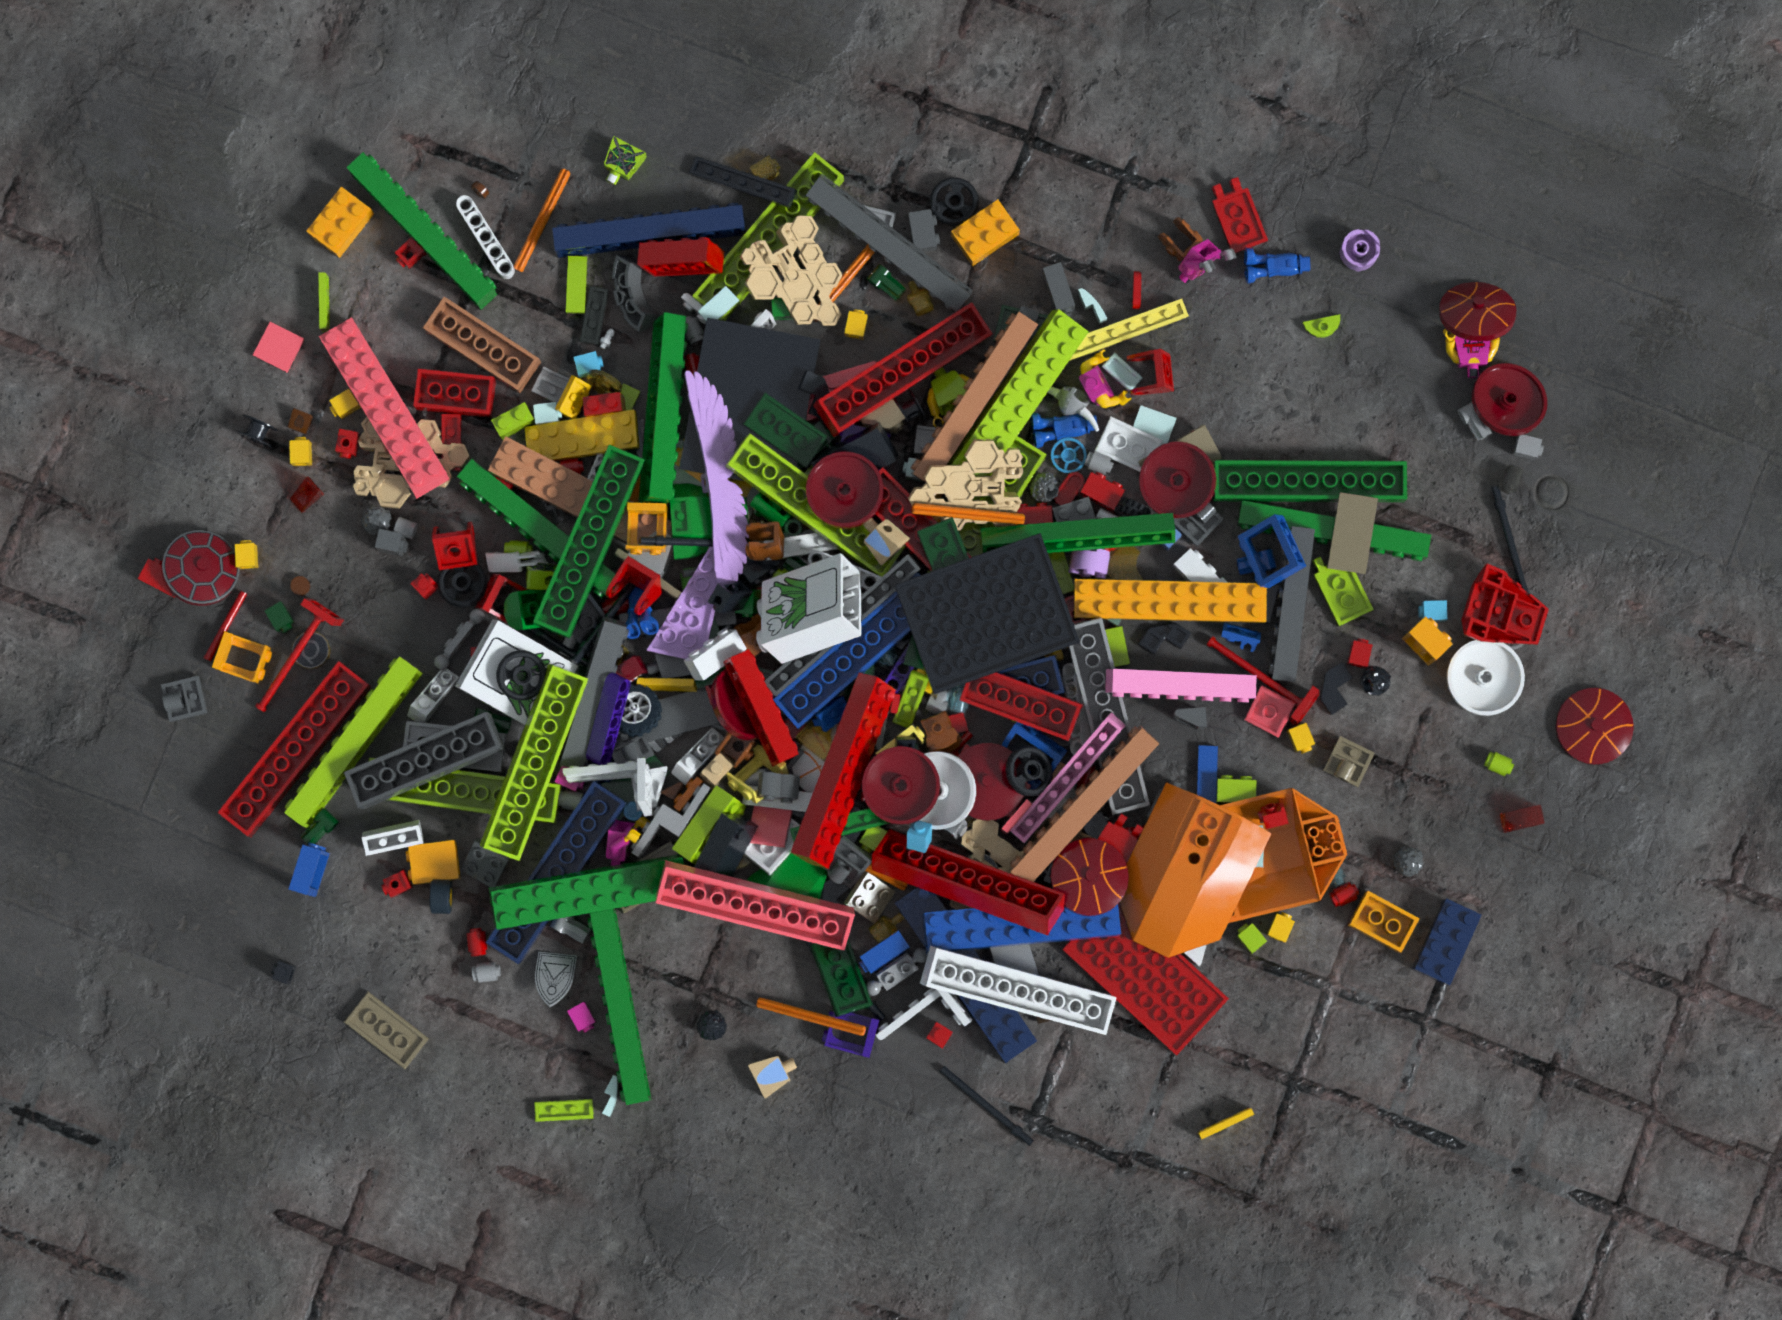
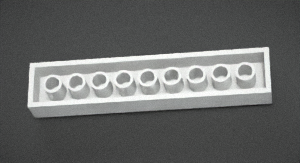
[920,946,1117,1035]

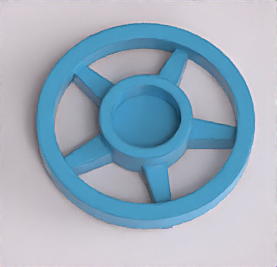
[1051,438,1087,474]

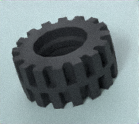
[1115,497,1152,517]

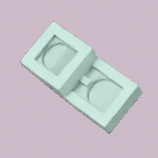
[1078,288,1107,325]
[602,1075,619,1117]

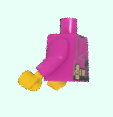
[606,817,650,866]

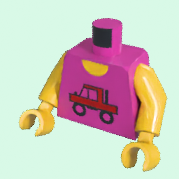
[1443,329,1500,378]
[1079,350,1131,408]

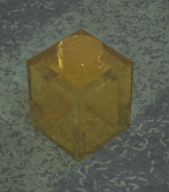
[750,156,780,181]

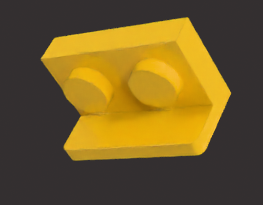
[555,375,592,419]

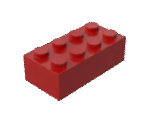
[637,237,725,277]
[413,369,496,418]

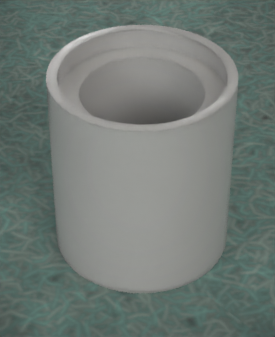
[394,517,418,539]

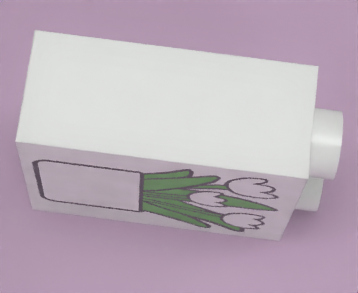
[756,553,861,664]
[455,619,578,726]

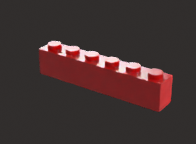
[723,649,799,767]

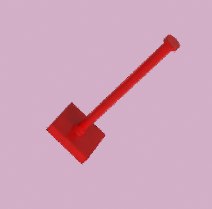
[255,598,344,712]
[1207,636,1319,727]

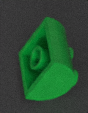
[750,492,793,529]
[504,590,545,630]

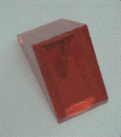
[290,476,324,513]

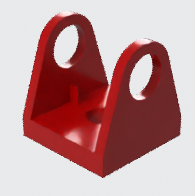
[1127,349,1174,395]
[432,521,477,570]
[606,556,662,615]
[475,573,527,624]

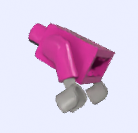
[1178,239,1236,283]

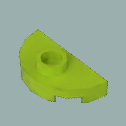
[1302,314,1340,338]

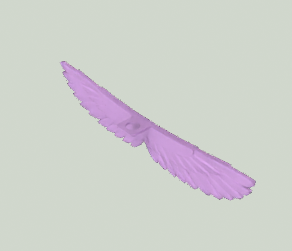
[685,371,749,586]

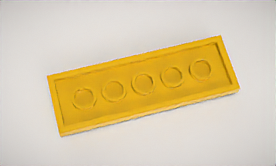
[525,409,639,461]

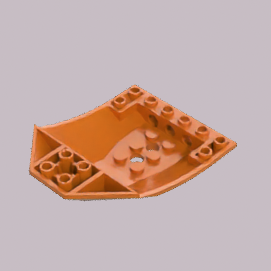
[1120,783,1272,958]
[1188,788,1347,923]

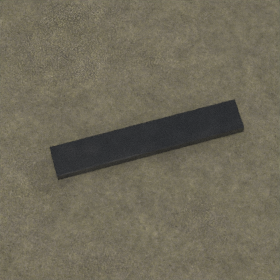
[689,156,797,208]

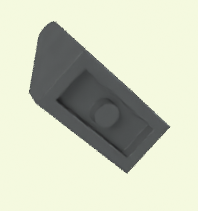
[1172,707,1207,730]

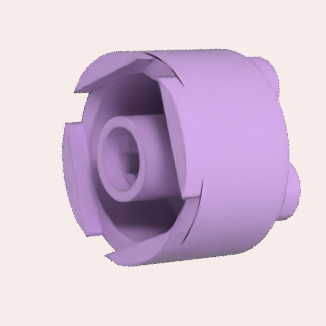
[1339,229,1380,272]
[1068,549,1110,580]

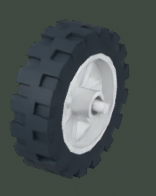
[619,684,662,737]

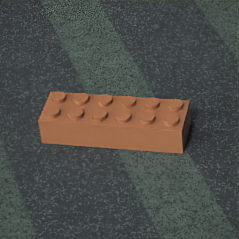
[423,297,541,394]

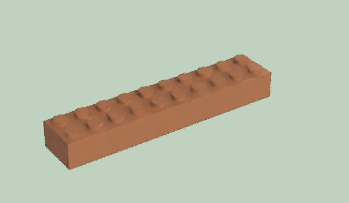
[911,312,1038,483]
[488,436,672,544]
[1010,725,1159,882]

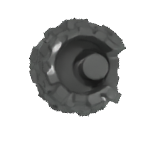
[1029,472,1059,503]
[361,504,392,535]
[1393,846,1424,877]

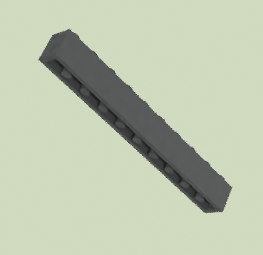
[806,174,973,312]
[765,554,922,696]

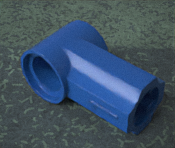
[1236,549,1277,575]

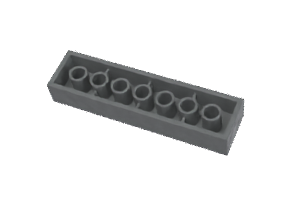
[344,712,505,810]

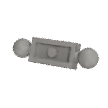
[434,609,485,670]
[866,947,928,996]

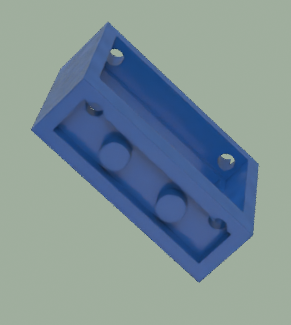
[1238,514,1306,588]
[1001,722,1068,789]
[289,843,330,897]
[859,931,910,974]

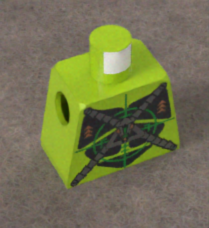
[604,136,647,185]
[525,563,557,590]

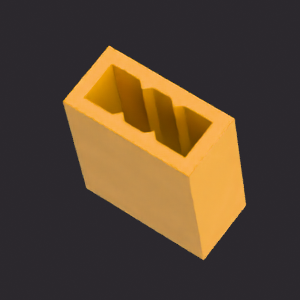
[406,840,461,885]

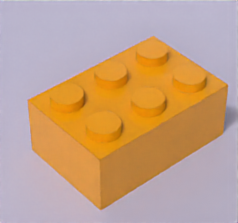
[306,187,374,258]
[951,199,1020,267]
[1402,616,1453,666]
[1347,891,1420,953]

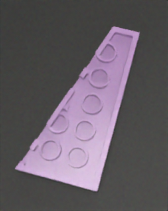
[647,547,716,659]

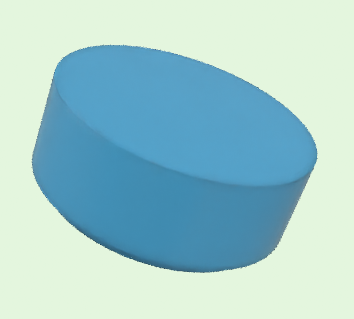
[623,801,643,821]

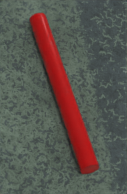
[204,591,247,661]

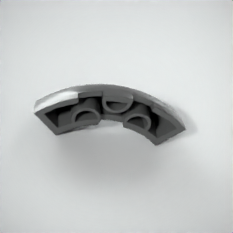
[612,255,658,331]

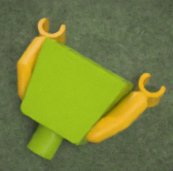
[927,368,969,427]

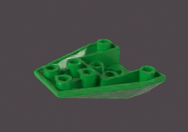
[670,483,749,560]
[747,853,828,899]

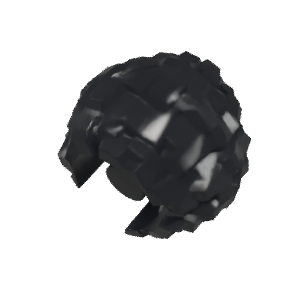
[1360,666,1391,696]
[697,1010,727,1040]

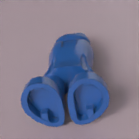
[1244,248,1311,283]
[1030,412,1098,448]
[626,586,659,639]

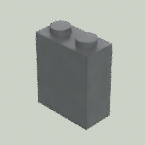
[1041,262,1075,317]

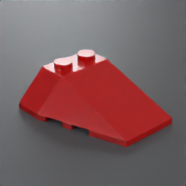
[1461,563,1549,645]

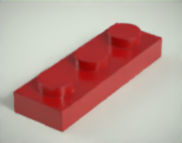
[442,414,462,472]

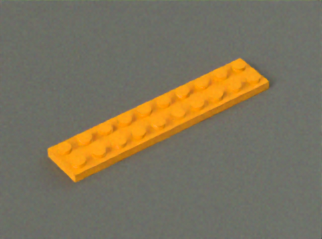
[1074,579,1267,623]

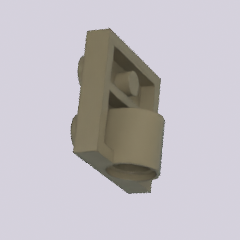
[1323,736,1375,788]
[844,871,896,924]

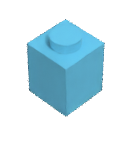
[574,351,604,378]
[1418,600,1448,622]
[907,820,932,853]

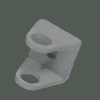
[628,531,674,579]

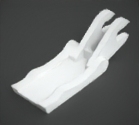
[486,551,541,572]

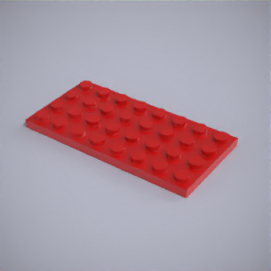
[1063,902,1229,1056]

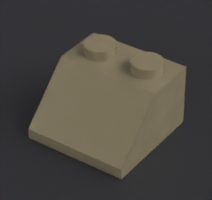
[861,399,905,434]

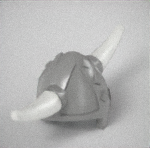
[1047,386,1099,432]

